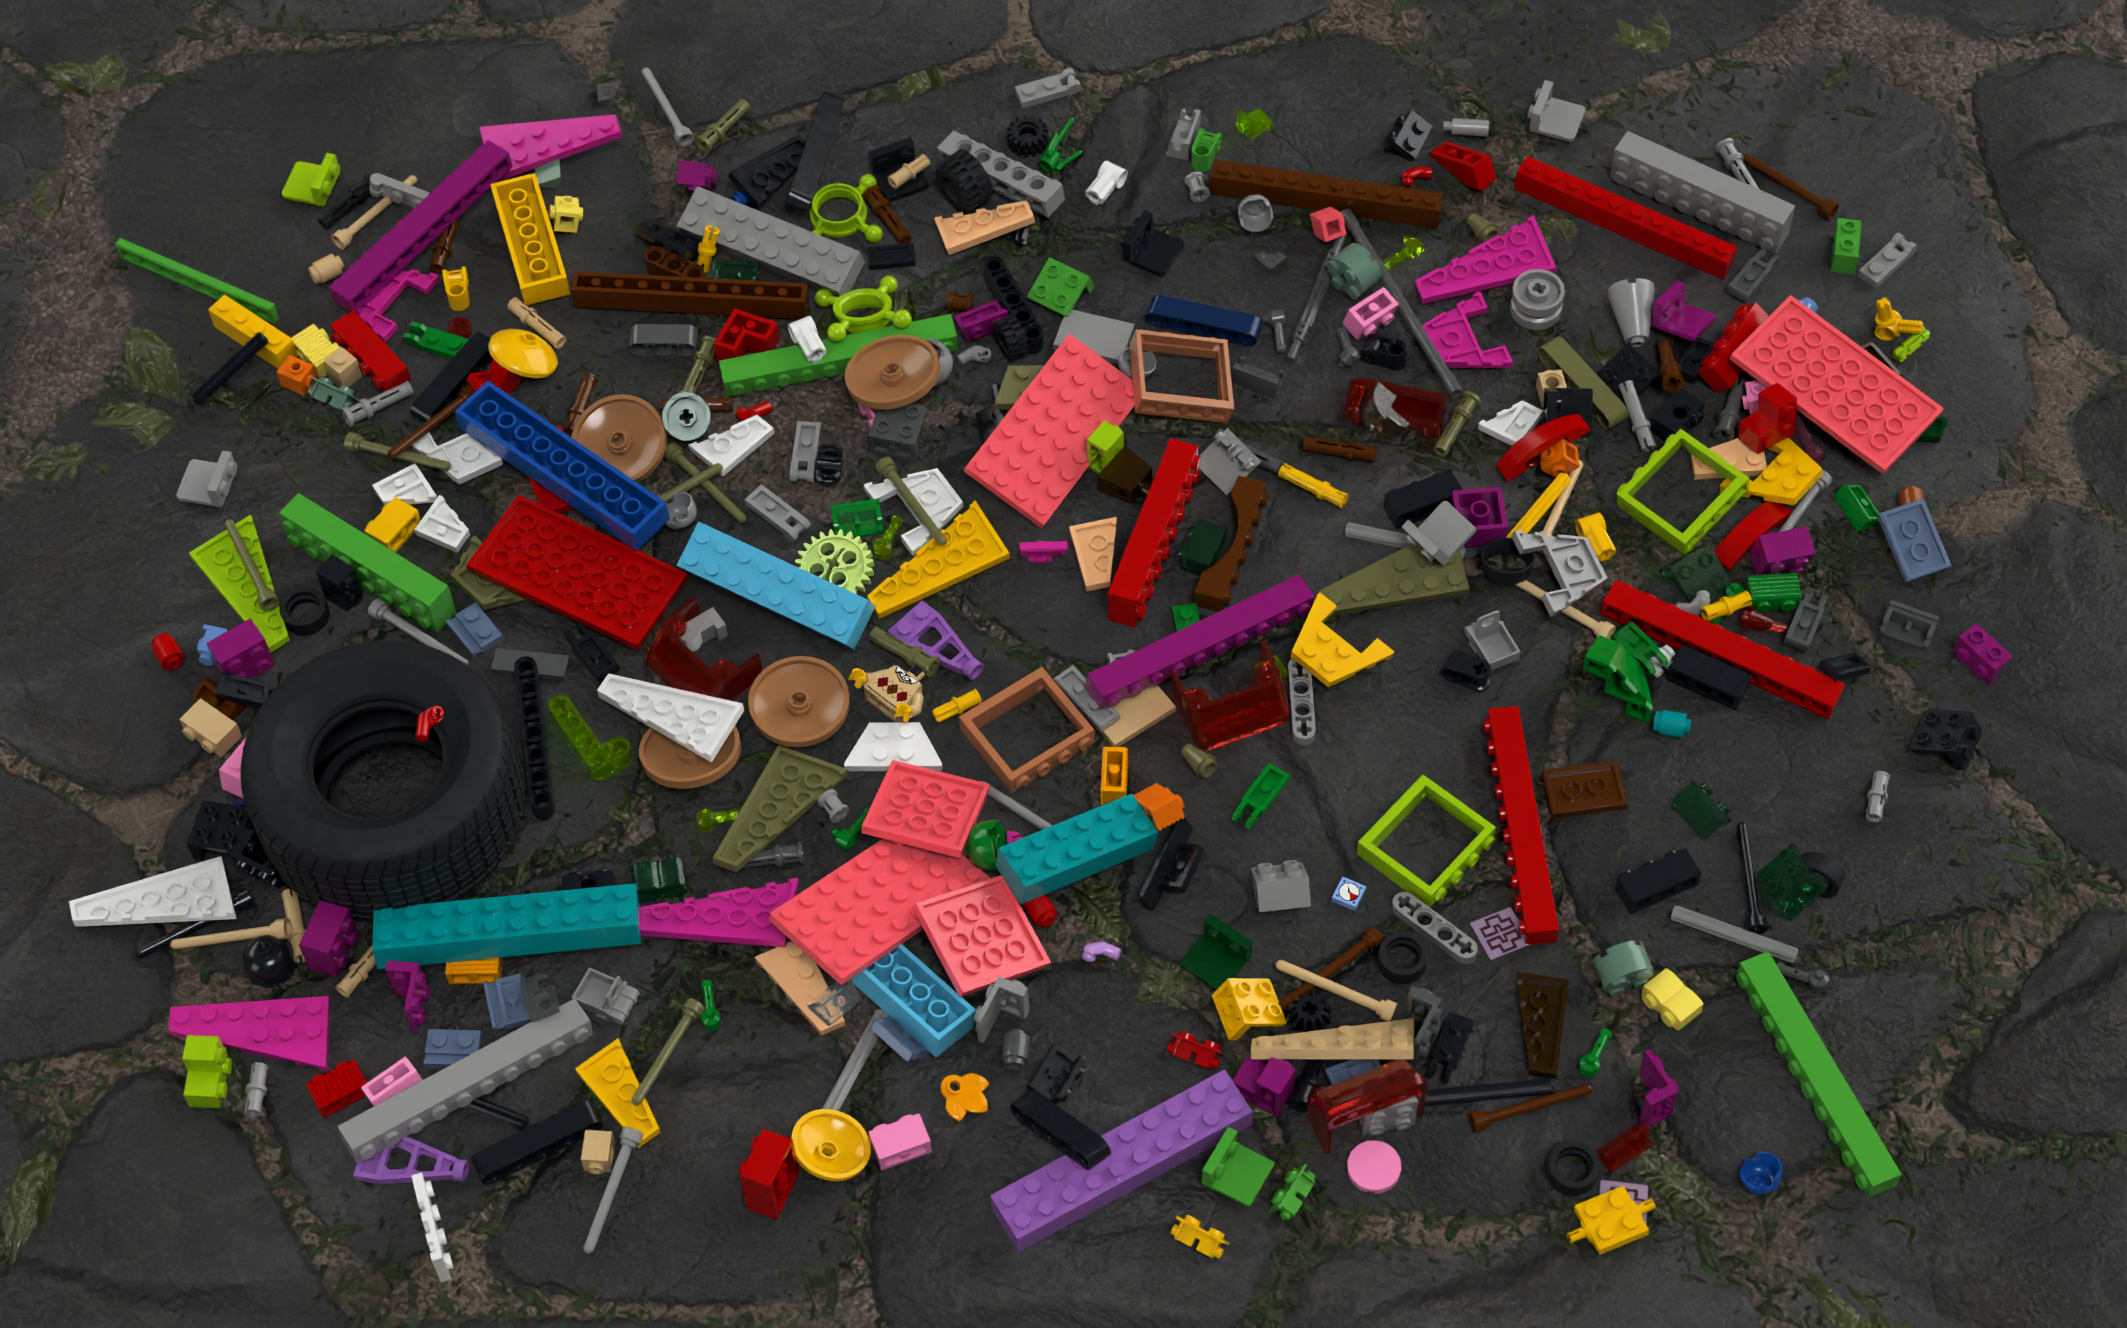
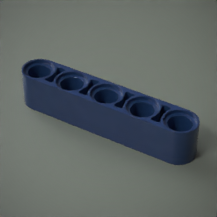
[1145,295,1263,346]

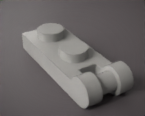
[1015,68,1082,109]
[369,173,429,208]
[1857,232,1918,289]
[790,421,822,483]
[744,484,811,542]

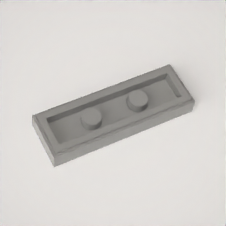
[1053,665,1120,733]

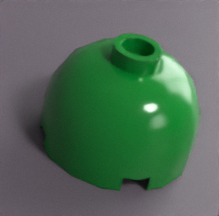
[964,819,1007,871]

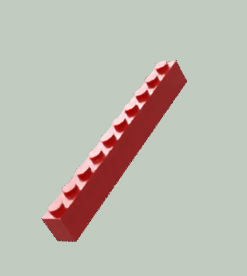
[1514,156,1737,280]
[1600,580,1845,720]
[1483,706,1559,945]

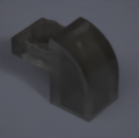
[1359,381,1409,441]

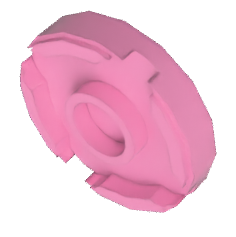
[1347,1141,1401,1194]

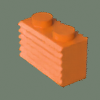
[1133,783,1185,831]

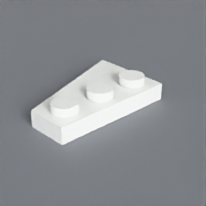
[689,415,775,477]

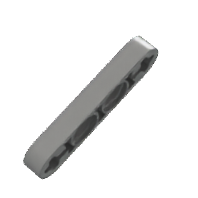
[1288,658,1316,746]
[1392,892,1478,964]

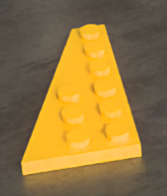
[867,501,1010,619]

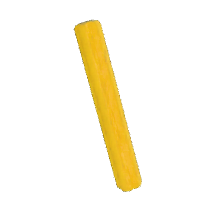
[1507,472,1571,538]

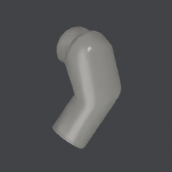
[956,345,992,366]
[1677,590,1711,615]

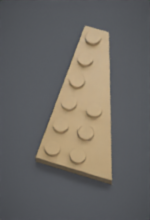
[1251,1018,1414,1059]

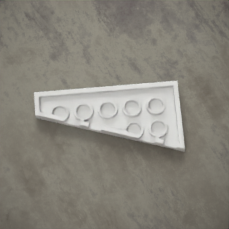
[597,673,744,763]
[69,856,237,927]

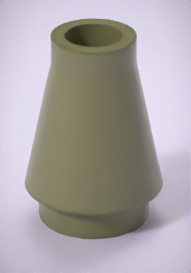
[1466,213,1499,243]
[1181,744,1217,778]

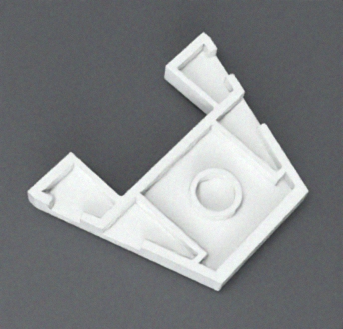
[411,432,503,485]
[863,468,963,556]

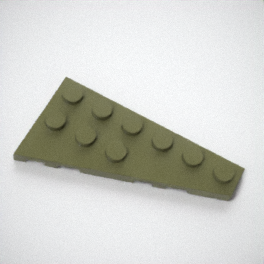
[1319,544,1469,616]
[713,745,848,872]

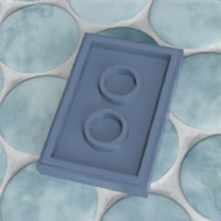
[1877,498,1952,583]

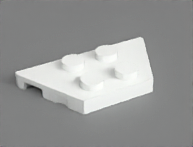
[844,722,942,771]

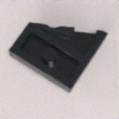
[1674,335,1714,383]

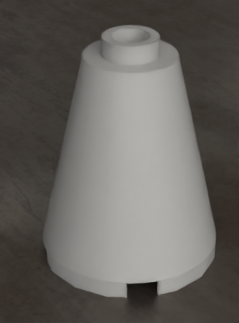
[1608,278,1655,348]

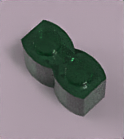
[630,856,687,902]

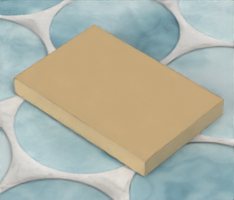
[1101,686,1176,747]

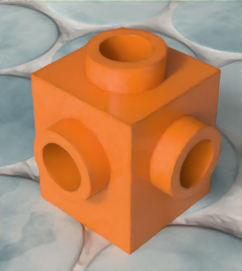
[1540,439,1580,478]

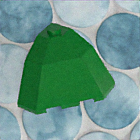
[1583,635,1653,724]

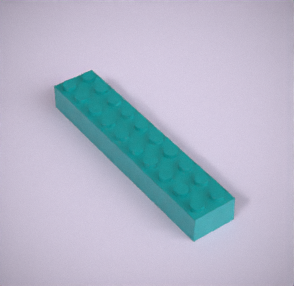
[372,883,641,969]

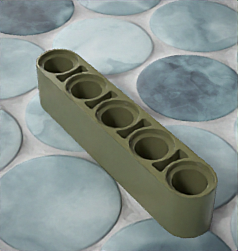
[1537,336,1629,430]

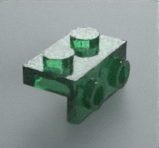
[711,258,761,281]
[1671,780,1732,839]

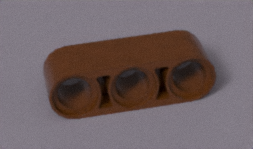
[644,246,705,278]

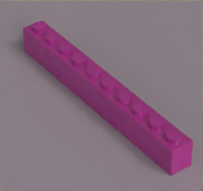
[329,140,512,313]
[1085,574,1315,710]

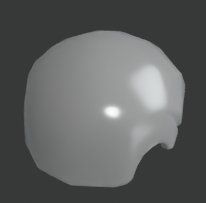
[1238,194,1273,232]
[1118,347,1157,380]
[664,492,697,530]

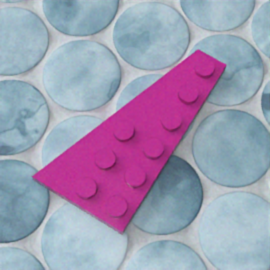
[479,115,623,183]
[1415,215,1556,304]
[640,878,799,948]
[169,996,331,1072]

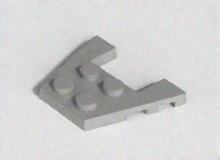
[1511,530,1607,617]

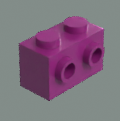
[677,160,718,192]

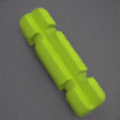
[1892,327,1930,362]

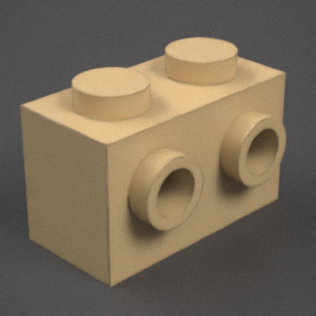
[179,698,242,758]

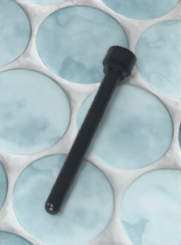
[1737,822,1768,934]
[136,888,255,958]

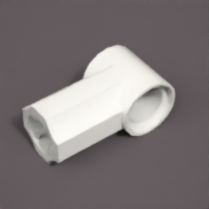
[1086,160,1128,205]
[787,316,827,363]

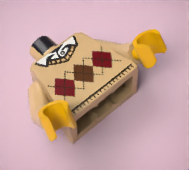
[848,665,925,723]

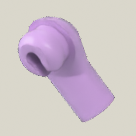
[1081,941,1122,962]

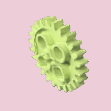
[795,529,875,594]

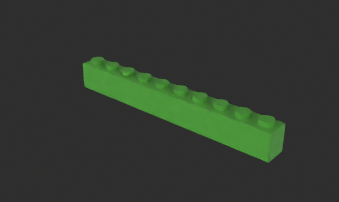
[719,314,958,397]
[1736,951,1902,1198]

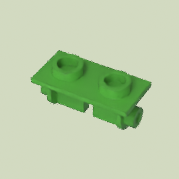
[1269,1164,1316,1221]

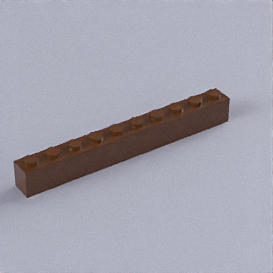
[1210,159,1443,229]
[571,271,809,319]

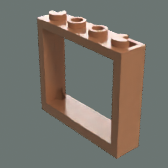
[1130,329,1234,423]
[959,667,1095,794]

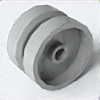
[1510,269,1565,330]

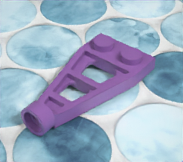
[888,600,984,680]
[353,1136,469,1184]

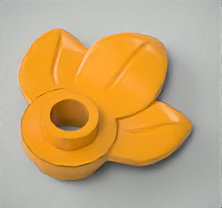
[940,1073,989,1122]

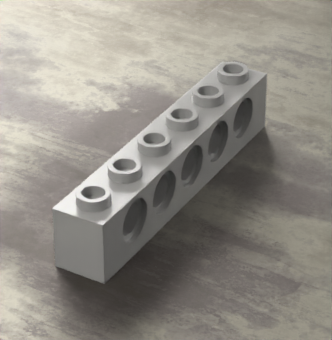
[937,131,1065,217]

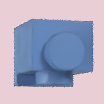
[197,624,228,666]

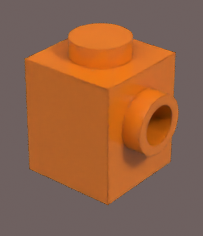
[277,355,318,396]

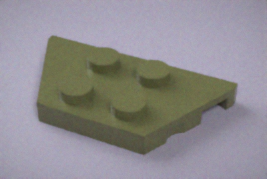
[993,365,1044,410]
[451,535,529,610]

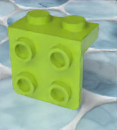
[282,153,340,207]

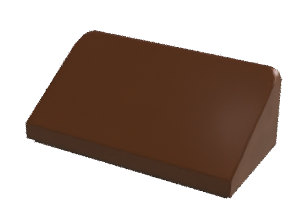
[190,678,247,720]

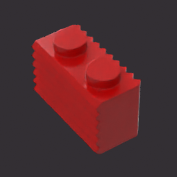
[306,1059,367,1119]

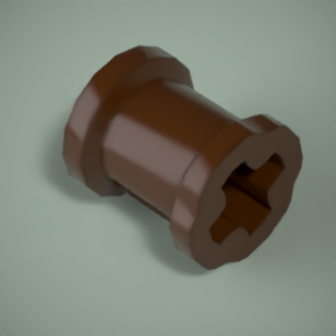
[947,291,973,312]

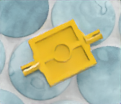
[1567,1186,1656,1255]

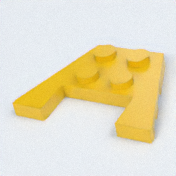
[1719,438,1823,505]
[1290,592,1394,687]

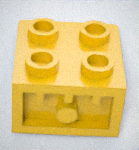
[1212,978,1287,1040]

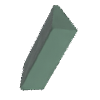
[535,158,561,188]

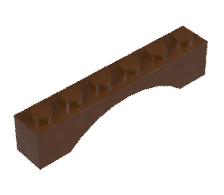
[1194,476,1269,612]

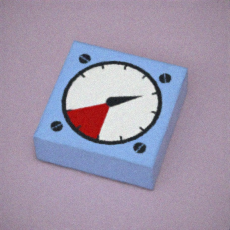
[1332,877,1366,911]

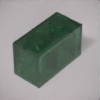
[1178,518,1227,576]

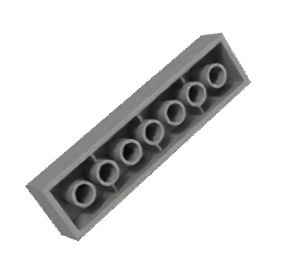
[1610,131,1795,254]
[676,186,865,297]

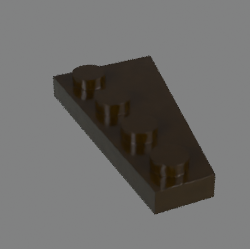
[1516,972,1569,1079]

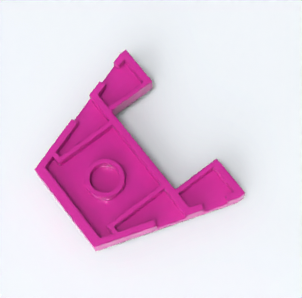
[357,269,440,343]
[1422,291,1513,368]

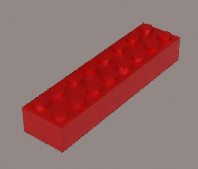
[1108,438,1201,628]

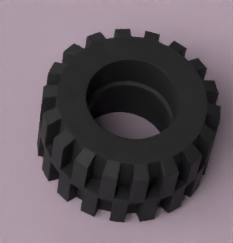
[935,149,993,213]

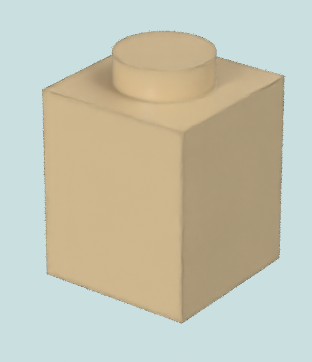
[324,347,362,387]

